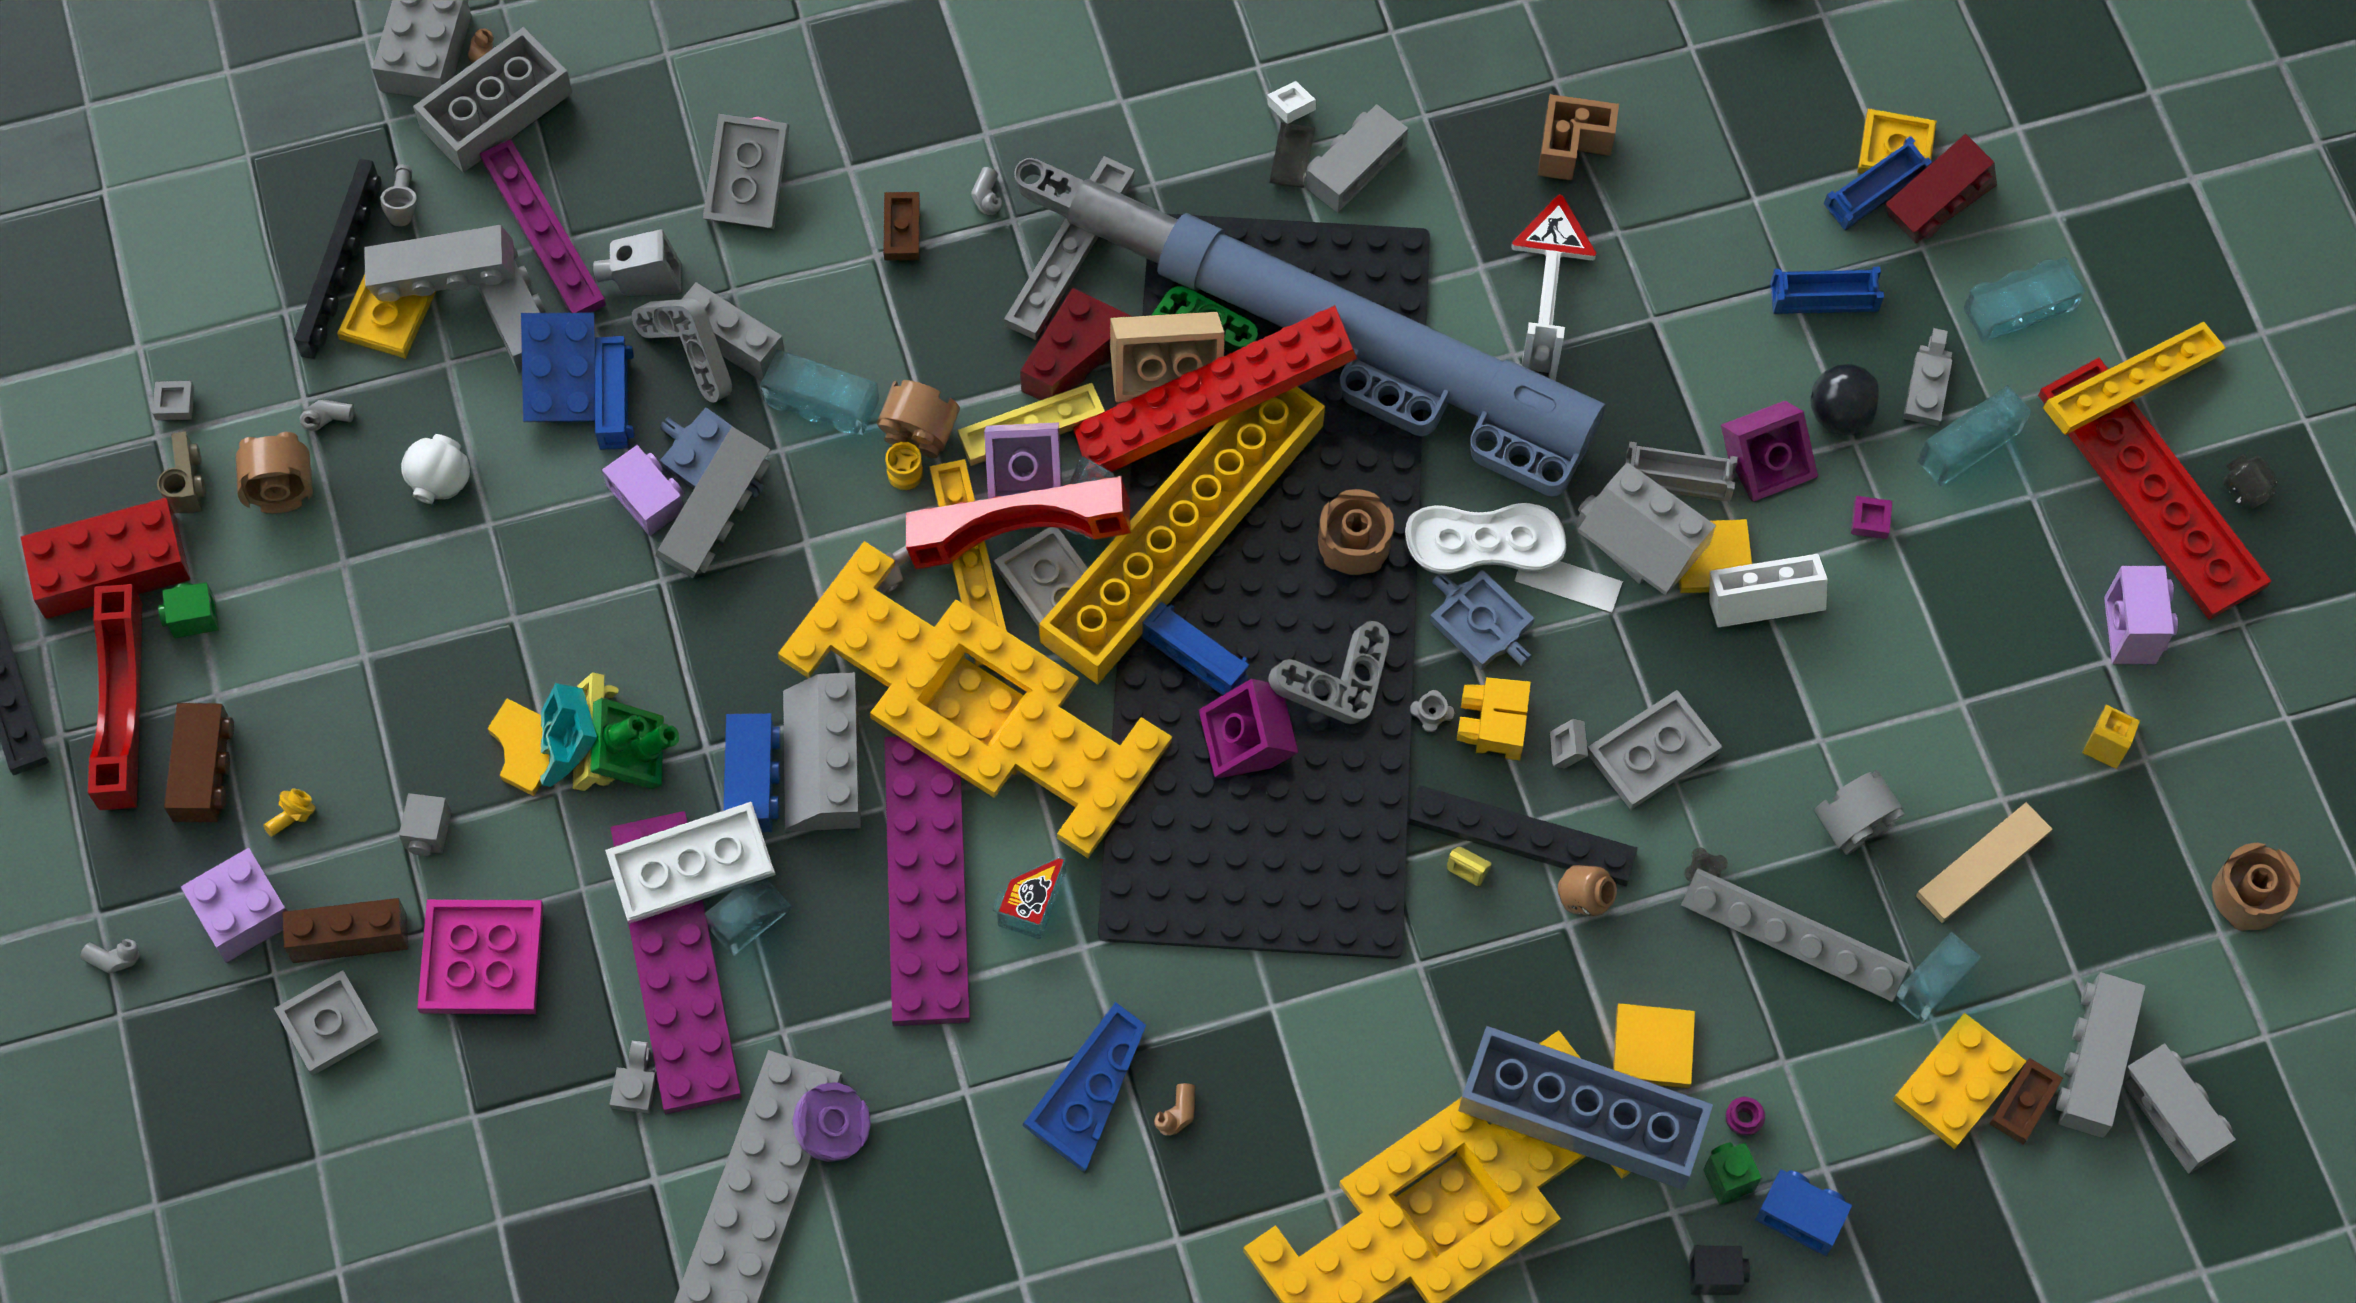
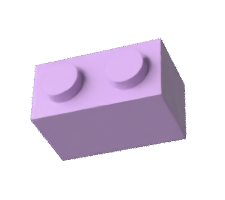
[602,445,684,536]

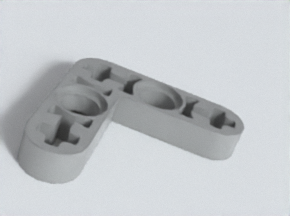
[632,299,732,403]
[1269,621,1389,724]

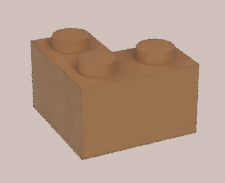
[1537,94,1619,180]

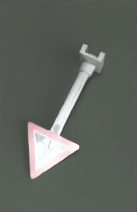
[1511,194,1596,381]

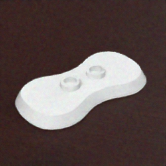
[1405,503,1566,574]

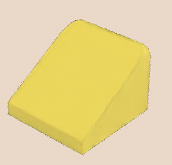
[1447,847,1492,886]

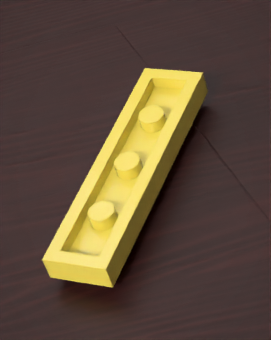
[957,383,1105,466]

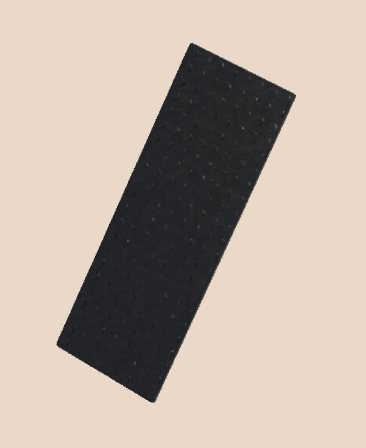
[1098,214,1430,959]

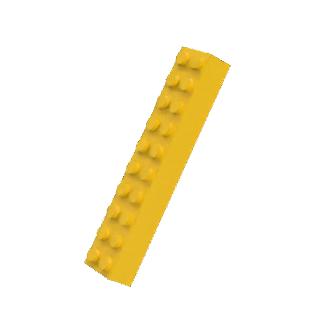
[1039,387,1325,685]

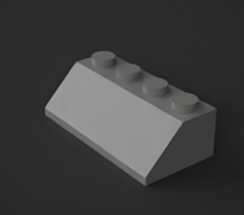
[783,672,861,832]

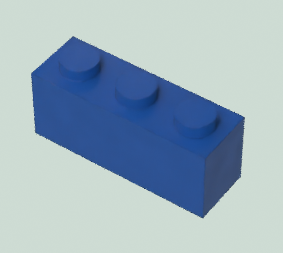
[723,713,781,832]

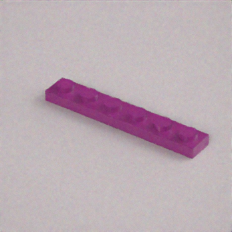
[479,139,606,313]

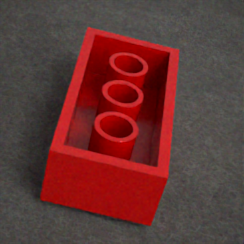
[20,498,191,619]

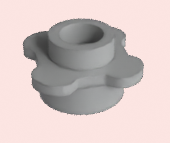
[1410,690,1455,732]

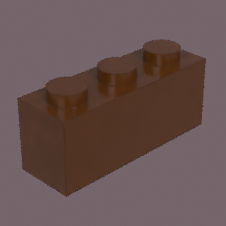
[164,703,234,822]
[283,898,409,963]

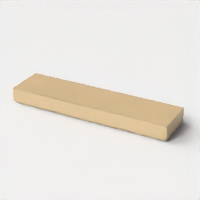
[1916,802,2053,923]

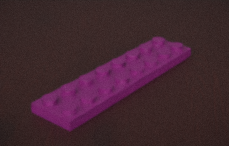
[884,736,970,1026]
[610,811,742,1115]

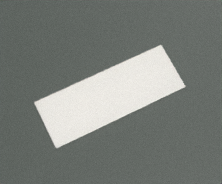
[1514,561,1623,613]

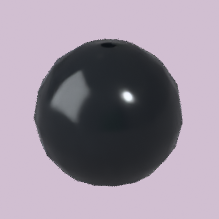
[1811,364,1879,435]

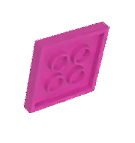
[417,899,544,1014]

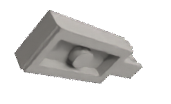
[1903,328,1952,427]

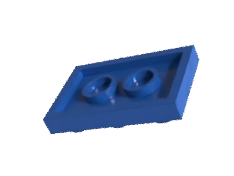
[521,313,595,422]

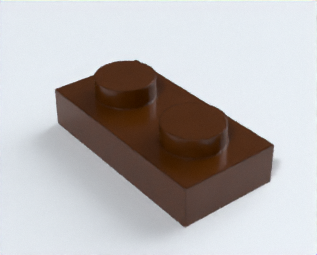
[883,192,920,261]
[1989,1058,2063,1145]

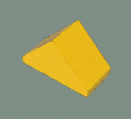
[2082,704,2140,769]

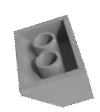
[1578,462,1716,595]

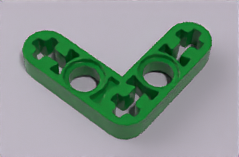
[1151,286,1258,352]

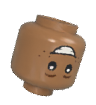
[1558,865,1617,916]

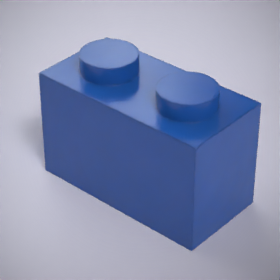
[1755,1169,1852,1256]

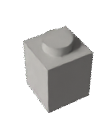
[399,793,452,856]

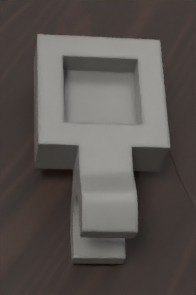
[610,1040,657,1114]

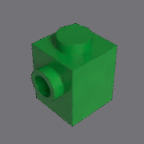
[158,582,219,638]
[1703,1142,1762,1205]

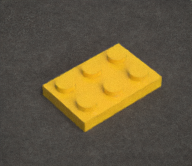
[1893,1012,2027,1149]

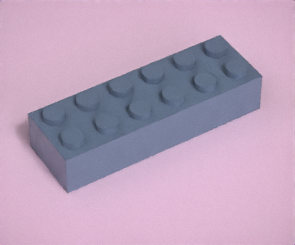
[1458,1026,1713,1190]

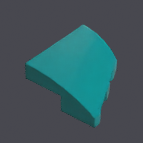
[540,683,597,787]

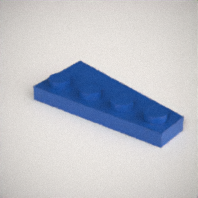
[1022,1002,1146,1173]

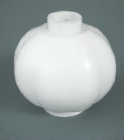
[401,434,470,504]

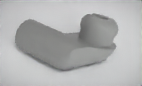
[971,167,1002,215]
[300,400,354,431]
[80,939,140,973]

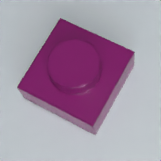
[1851,496,1892,539]

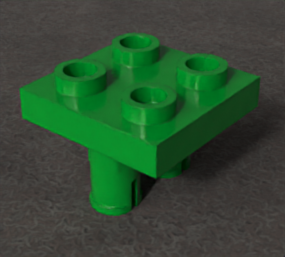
[591,698,679,789]

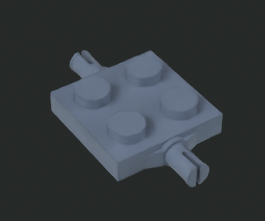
[660,407,764,498]
[1429,570,1535,670]

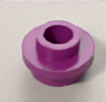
[1725,1097,1765,1136]

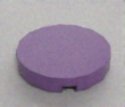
[792,1082,871,1162]

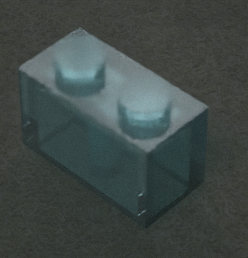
[1894,932,1981,1024]

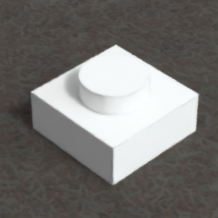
[1267,81,1316,124]

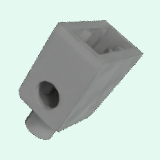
[593,229,682,296]

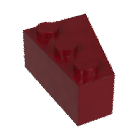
[1886,133,1997,243]
[1020,288,1133,401]

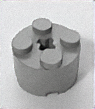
[1814,770,1905,855]

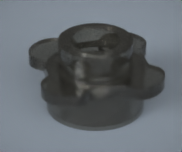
[1684,847,1728,882]

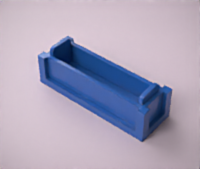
[1824,136,1932,230]
[1770,267,1884,314]
[595,336,635,450]
[1142,602,1249,695]

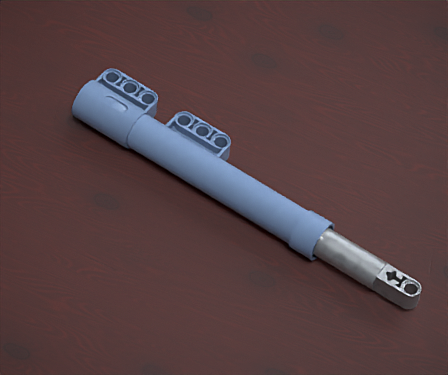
[1014,158,1606,497]

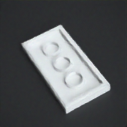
[605,802,776,924]

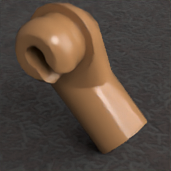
[468,29,494,63]
[1154,1083,1195,1135]

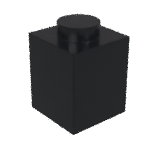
[1689,1245,1750,1295]

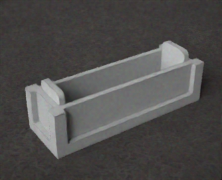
[1625,442,1738,502]

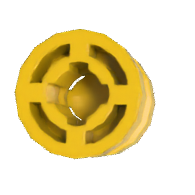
[885,442,923,490]

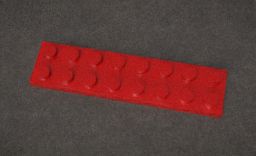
[1073,305,1357,481]
[2038,357,2271,620]

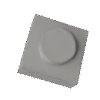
[152,381,195,420]
[1550,719,1588,769]

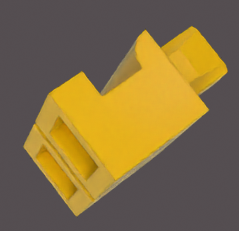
[1457,677,1531,761]

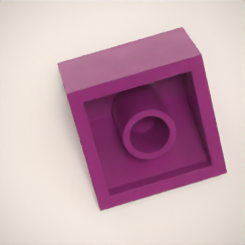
[1721,401,1818,502]
[1199,678,1298,778]

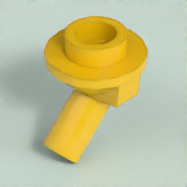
[263,788,315,837]

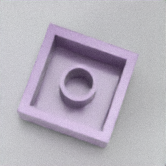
[984,422,1062,499]
[2104,566,2178,664]
[181,848,287,963]

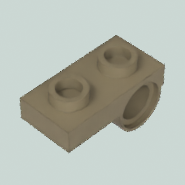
[157,431,206,514]

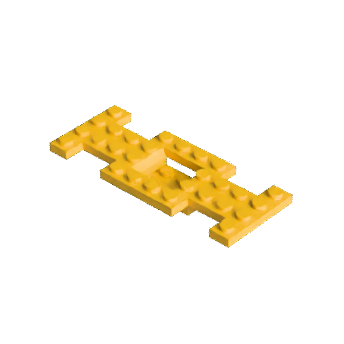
[778,541,1172,858]
[1243,1030,1631,1303]

